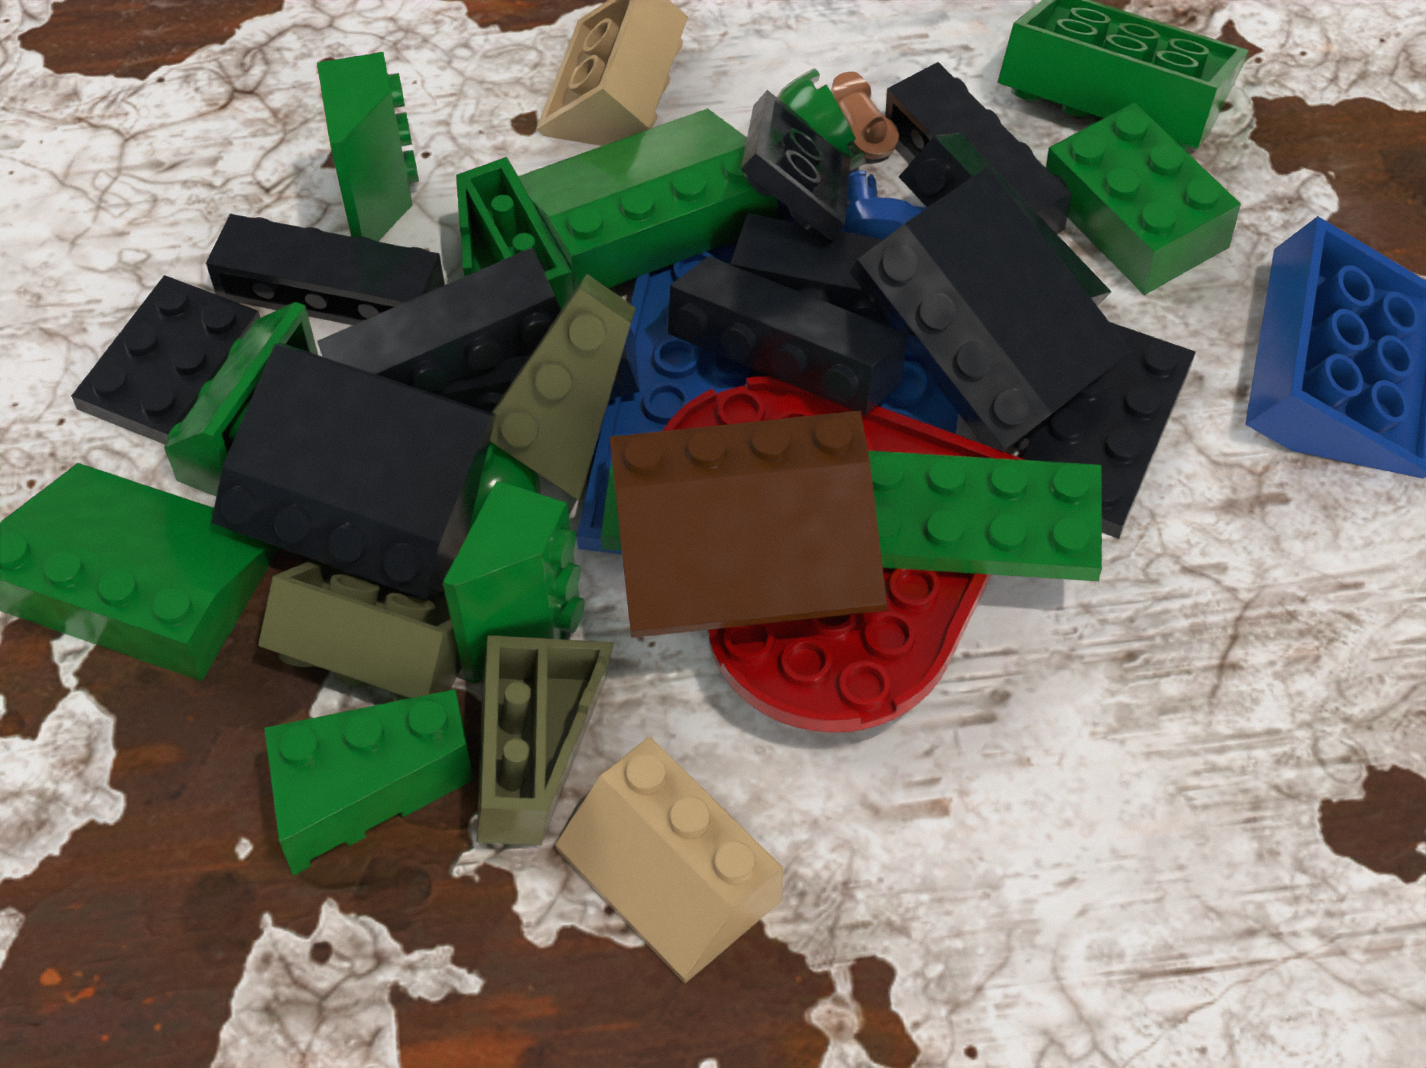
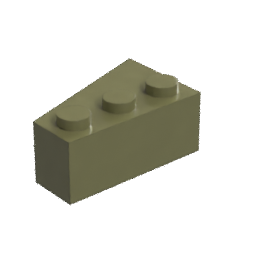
[490,274,636,501]
[476,635,614,845]

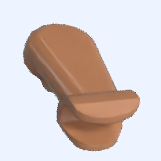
[831,72,899,160]

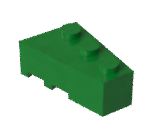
[456,157,574,310]
[264,689,474,876]

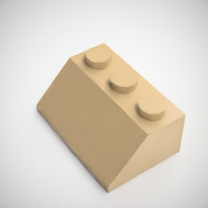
[536,0,688,146]
[555,736,783,984]

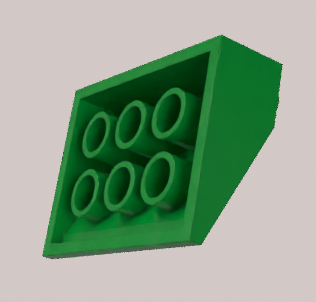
[997,0,1249,150]
[518,108,778,292]
[0,463,280,681]

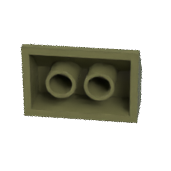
[258,560,462,701]

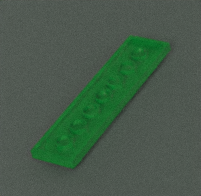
[601,435,1102,582]

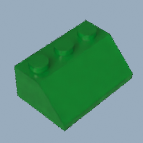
[317,52,419,242]
[164,302,318,496]
[443,480,585,684]

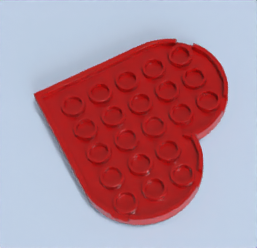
[663,376,1025,733]

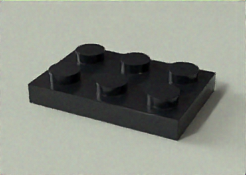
[741,90,851,240]
[71,275,261,445]

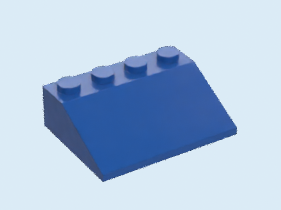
[1245,216,1426,479]

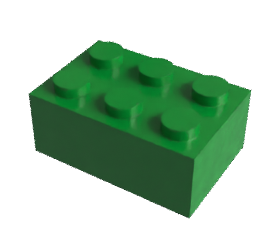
[1046,102,1241,295]

